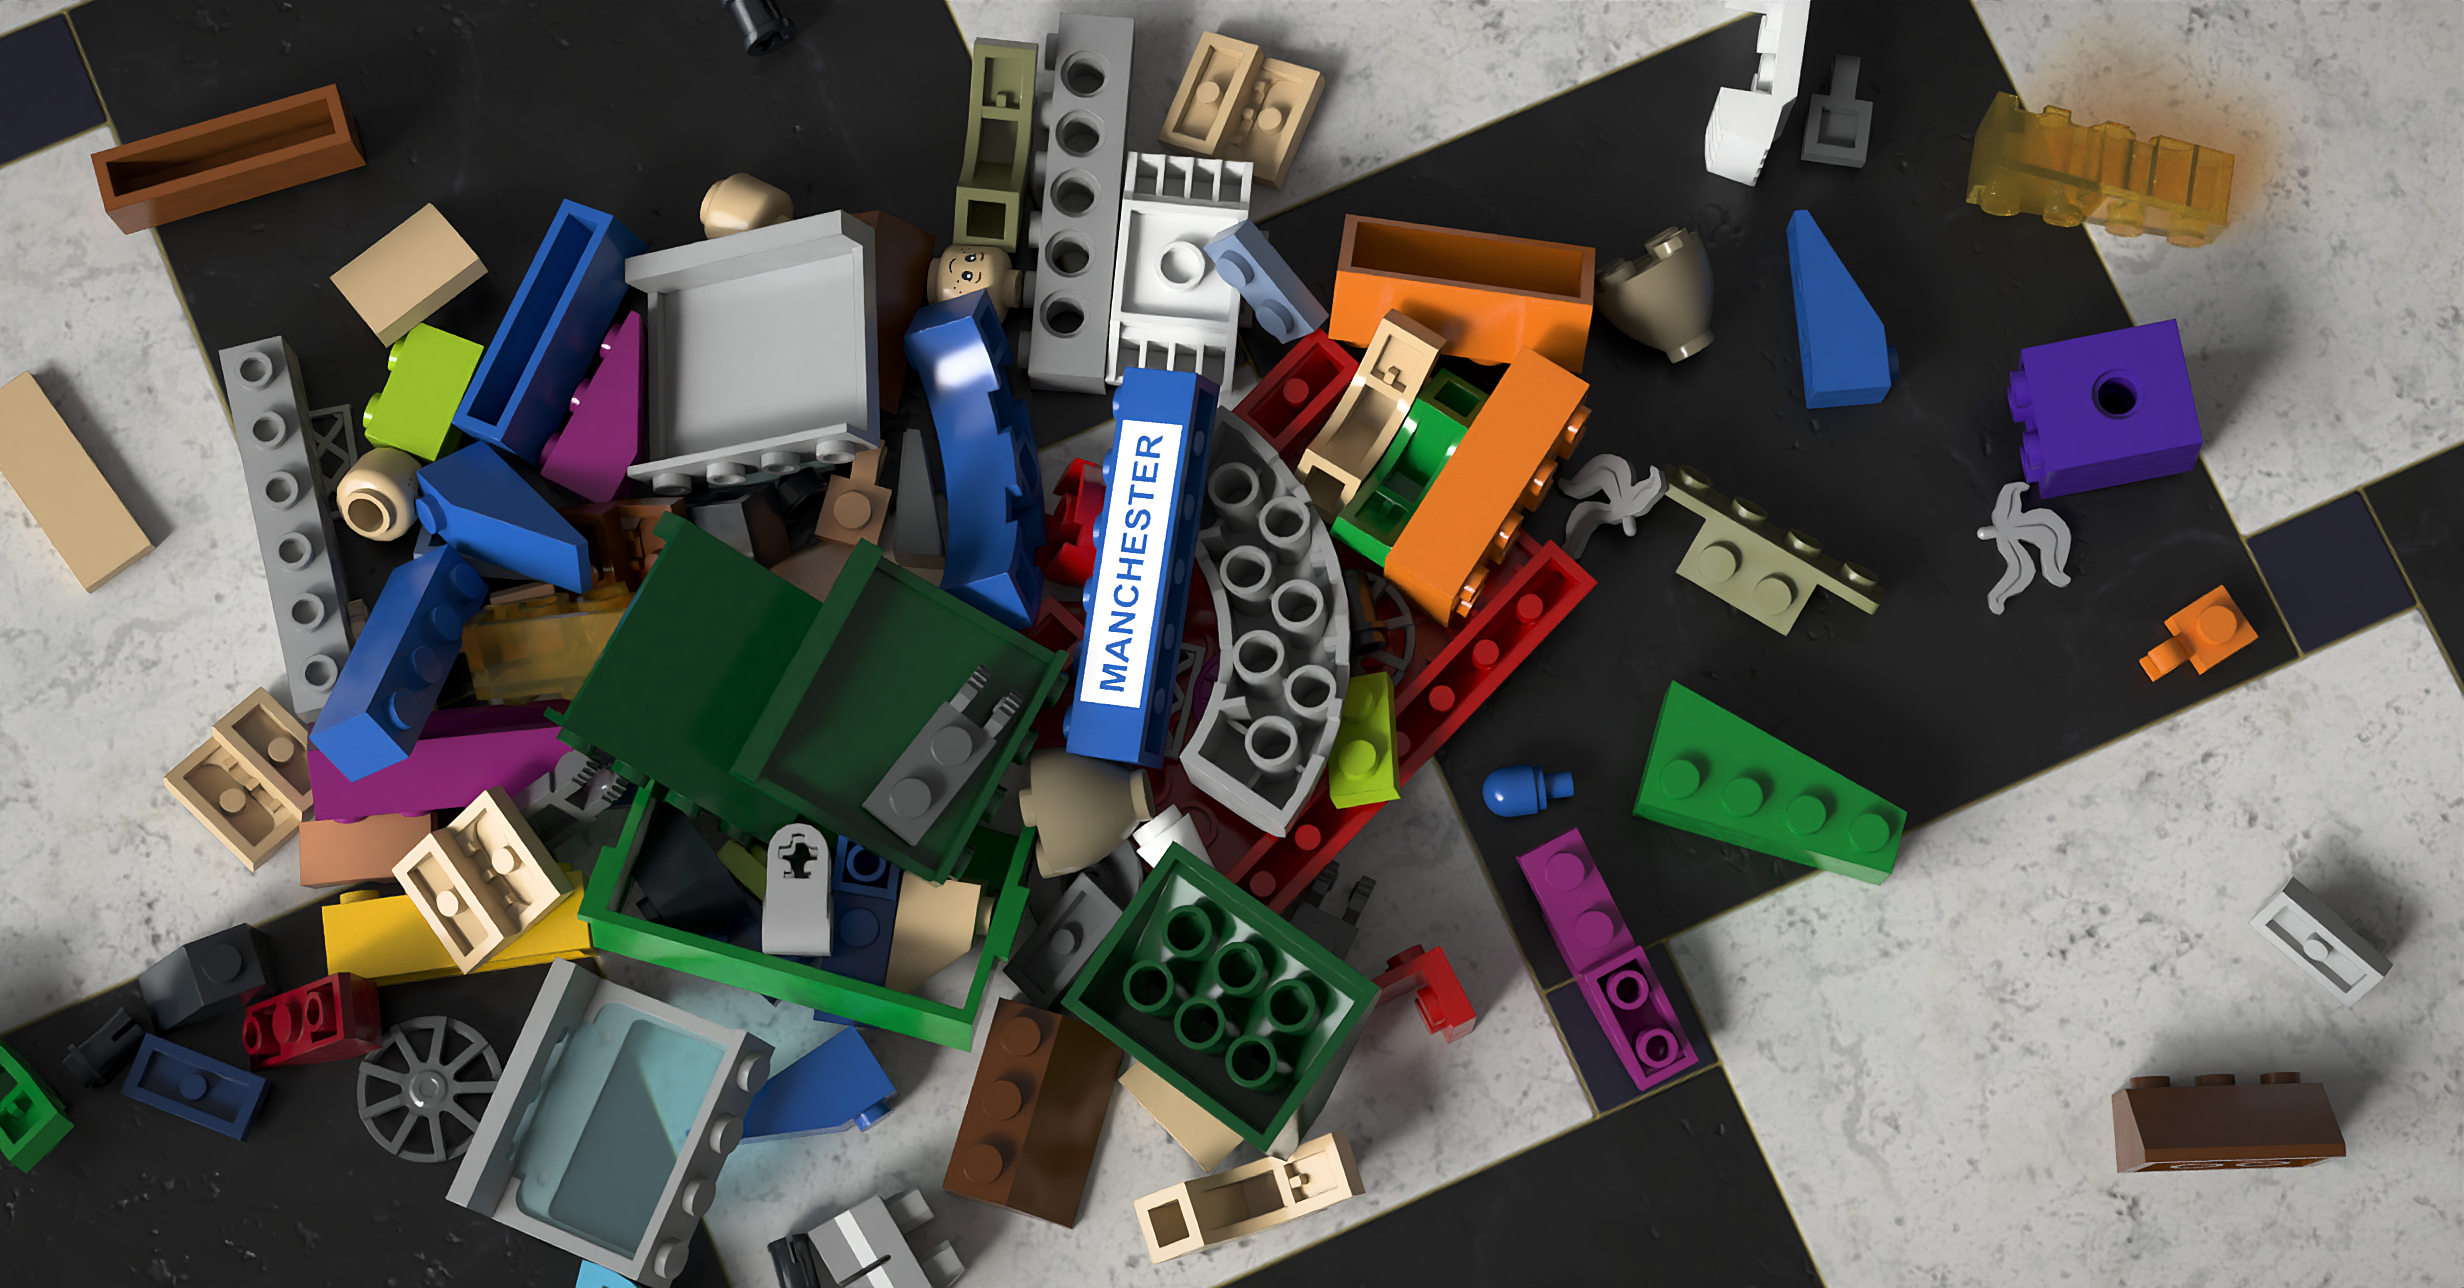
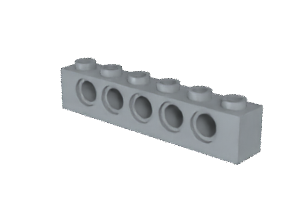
[1018,12,1136,395]
[218,336,356,724]

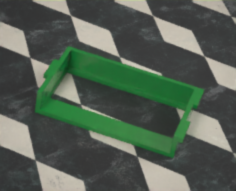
[577,778,1038,1053]

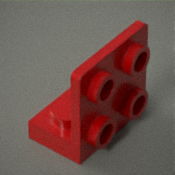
[1361,944,1477,1044]

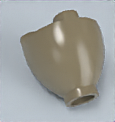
[1593,225,1715,363]
[1019,747,1155,879]

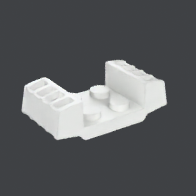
[1705,0,1811,186]
[1105,151,1253,396]

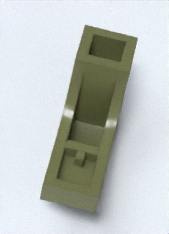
[953,37,1039,253]

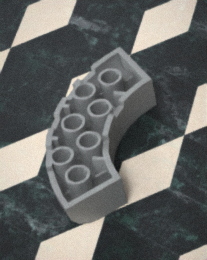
[1179,405,1351,838]

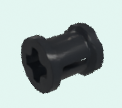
[719,0,797,57]

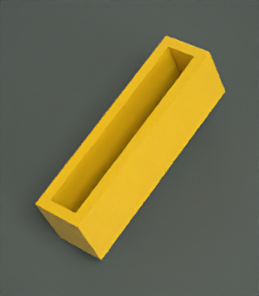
[322,863,600,987]

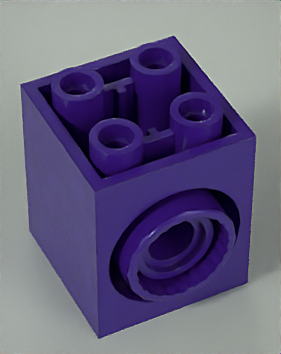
[2007,319,2203,500]

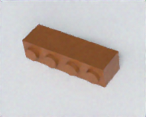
[90,84,367,235]

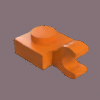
[2139,585,2258,682]

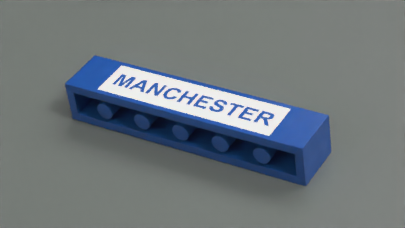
[1063,366,1220,769]

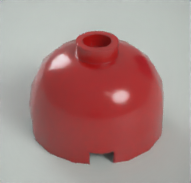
[1034,458,1107,589]

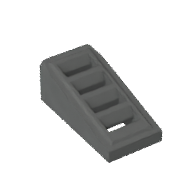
[892,429,947,570]

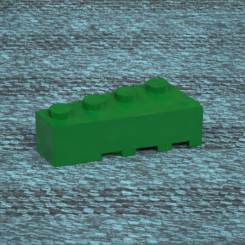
[1632,680,1908,886]

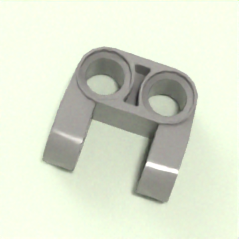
[762,823,834,958]

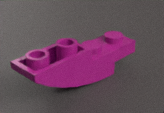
[1515,827,1699,1091]

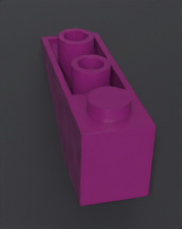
[539,310,648,505]

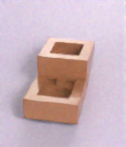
[299,812,438,889]

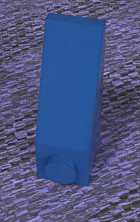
[1786,210,1899,409]
[415,440,593,594]
[687,1024,900,1145]

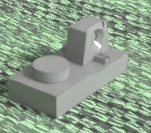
[2248,877,2394,1008]

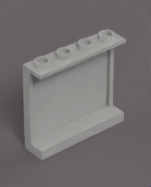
[625,210,881,496]

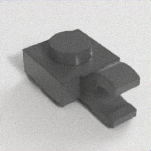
[1801,54,1873,168]

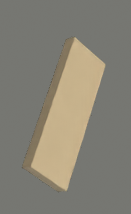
[0,370,156,594]

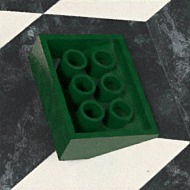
[1061,840,1384,1162]

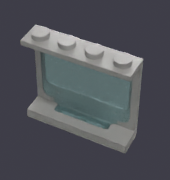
[446,956,776,1288]

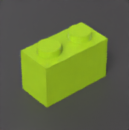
[363,322,487,467]

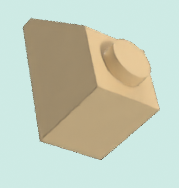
[885,872,996,994]

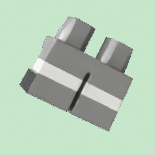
[808,1187,966,1288]

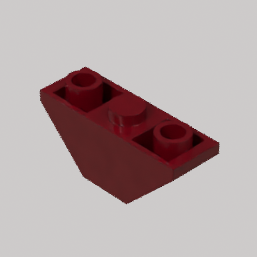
[242,972,383,1072]

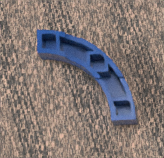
[904,288,1046,631]

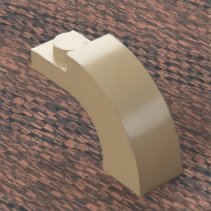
[1294,308,1447,526]
[1133,1130,1366,1265]

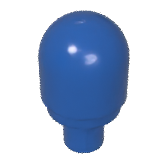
[1482,763,1574,817]

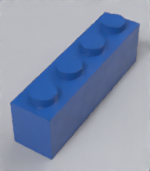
[451,198,649,469]
[308,543,490,783]

